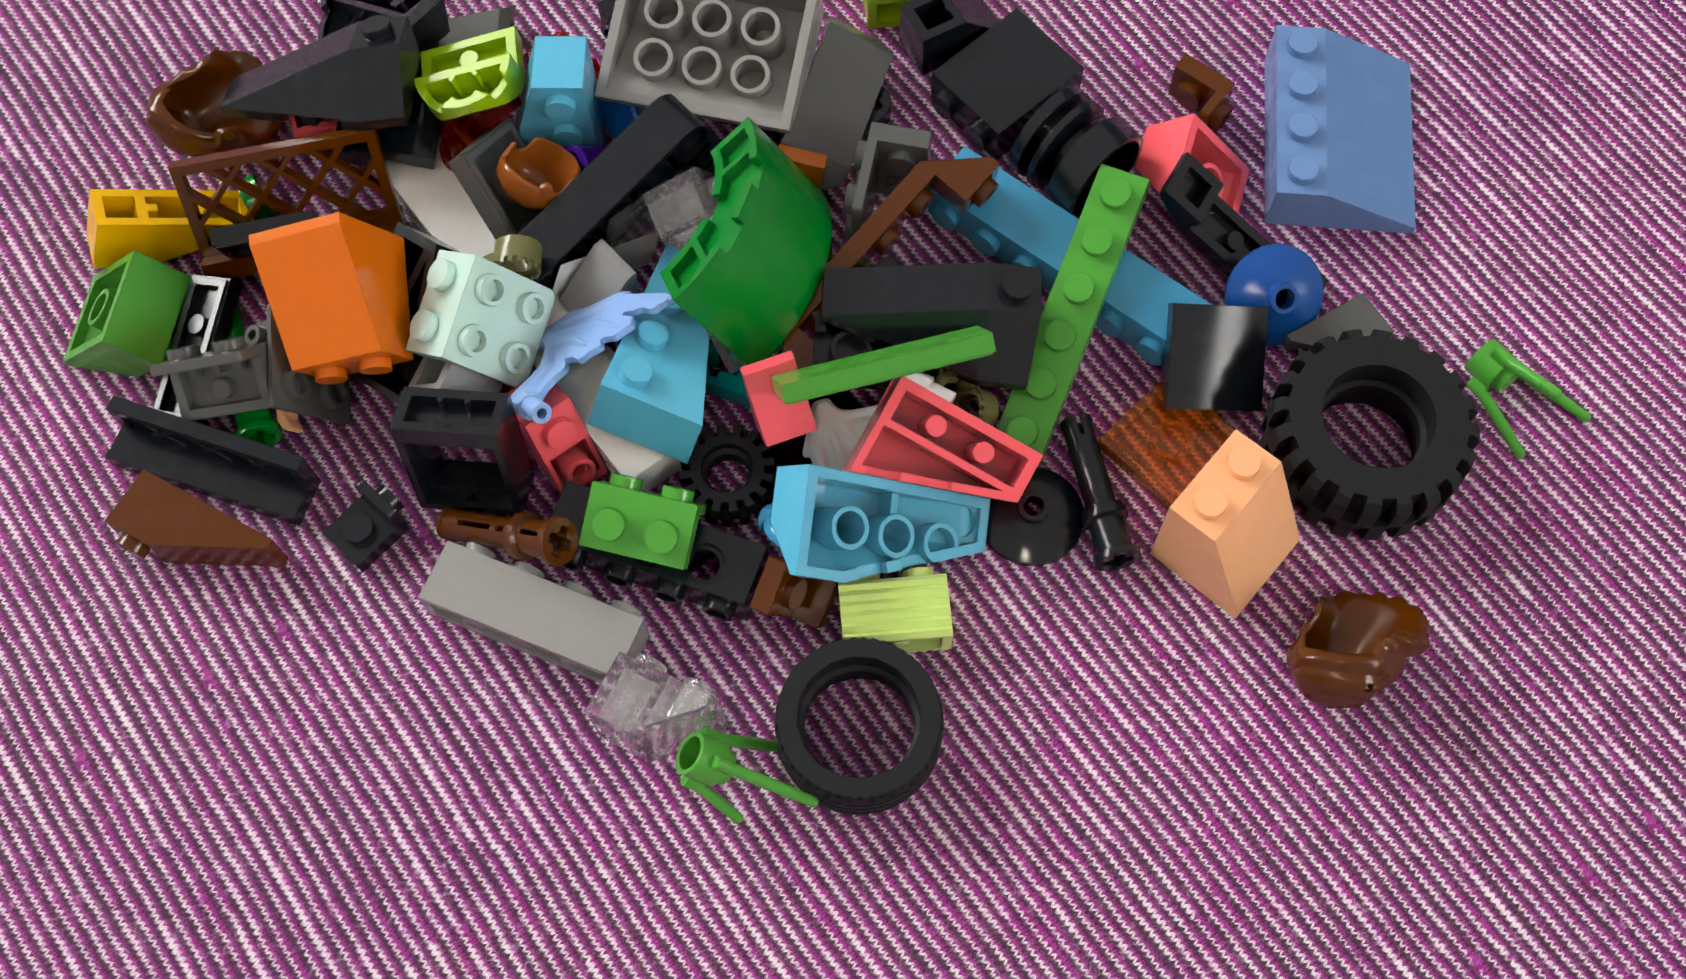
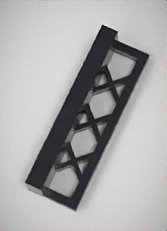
[105,396,321,526]

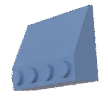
[1264,25,1416,234]

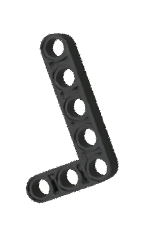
[519,94,718,290]

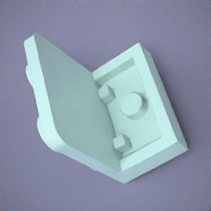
[405,250,555,387]

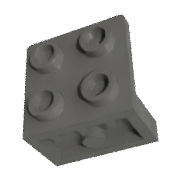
[844,122,932,239]

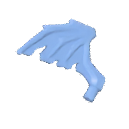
[511,291,675,424]

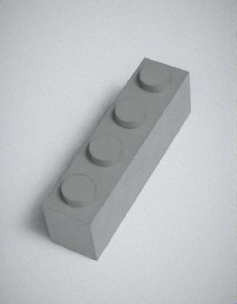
[418,541,650,693]

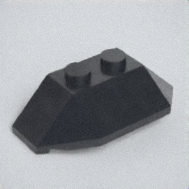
[318,0,450,54]

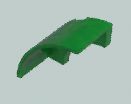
[660,117,832,365]

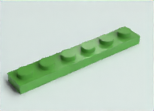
[997,164,1150,469]

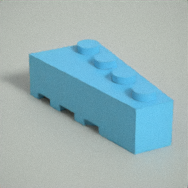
[588,243,710,464]

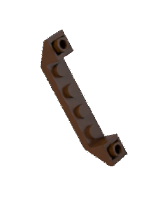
[784,157,1000,369]

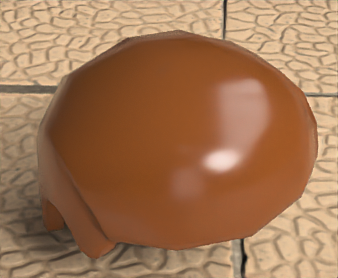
[496,137,582,211]

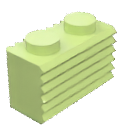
[838,567,953,653]

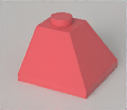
[1135,113,1250,213]

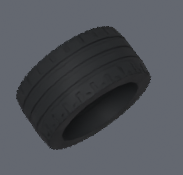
[775,637,944,815]

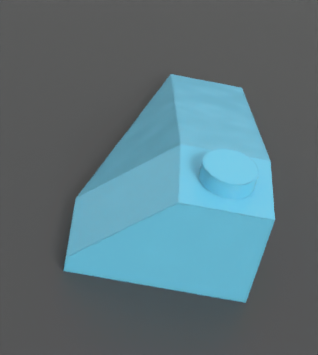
[770,464,991,583]

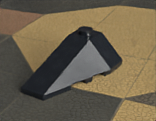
[220,15,422,131]
[820,262,1041,390]

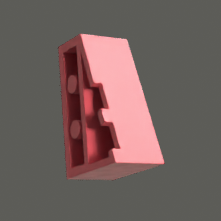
[843,376,1043,503]

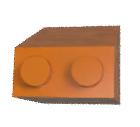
[249,212,413,384]

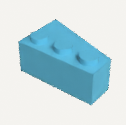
[512,36,607,147]

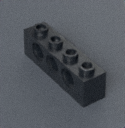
[548,480,769,621]

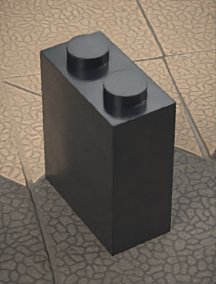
[931,8,1084,160]

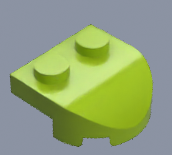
[414,26,525,120]

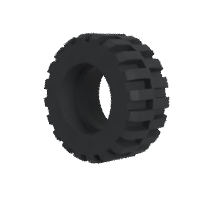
[1260,329,1480,540]

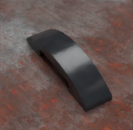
[1159,152,1328,306]

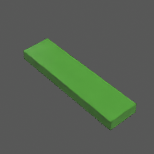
[771,325,996,405]

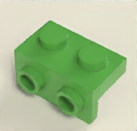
[578,473,707,570]

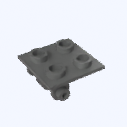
[244,304,351,425]

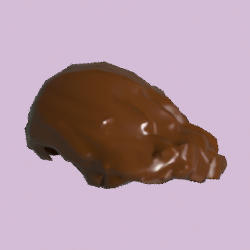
[146,49,288,157]
[1287,591,1430,709]

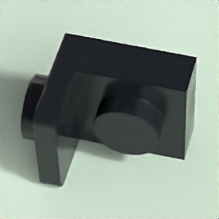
[322,478,409,573]

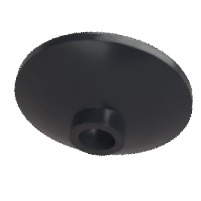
[982,468,1084,566]

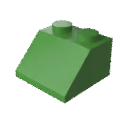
[62,250,192,377]

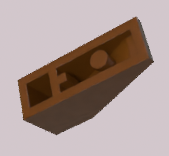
[105,469,289,567]

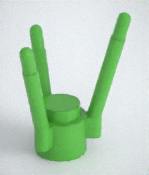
[1464,339,1591,459]
[676,726,819,824]

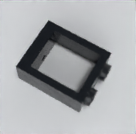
[389,386,535,515]

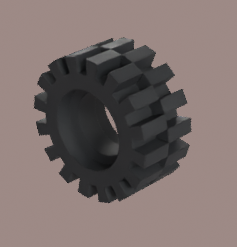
[680,425,776,527]

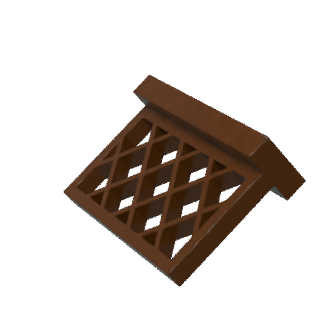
[168,129,407,279]

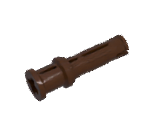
[436,507,578,567]

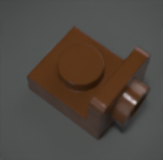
[1168,53,1235,131]
[749,556,838,628]

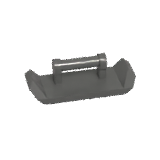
[777,15,893,190]

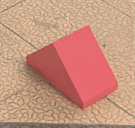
[740,350,818,447]

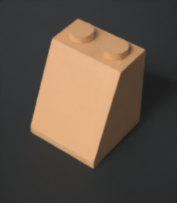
[1150,429,1300,619]

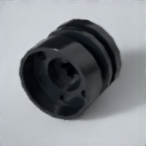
[1009,85,1142,219]

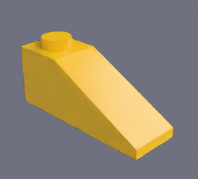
[86,189,253,268]

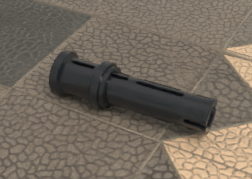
[1059,413,1141,572]

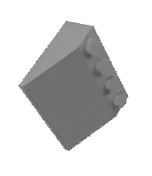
[594,0,824,134]

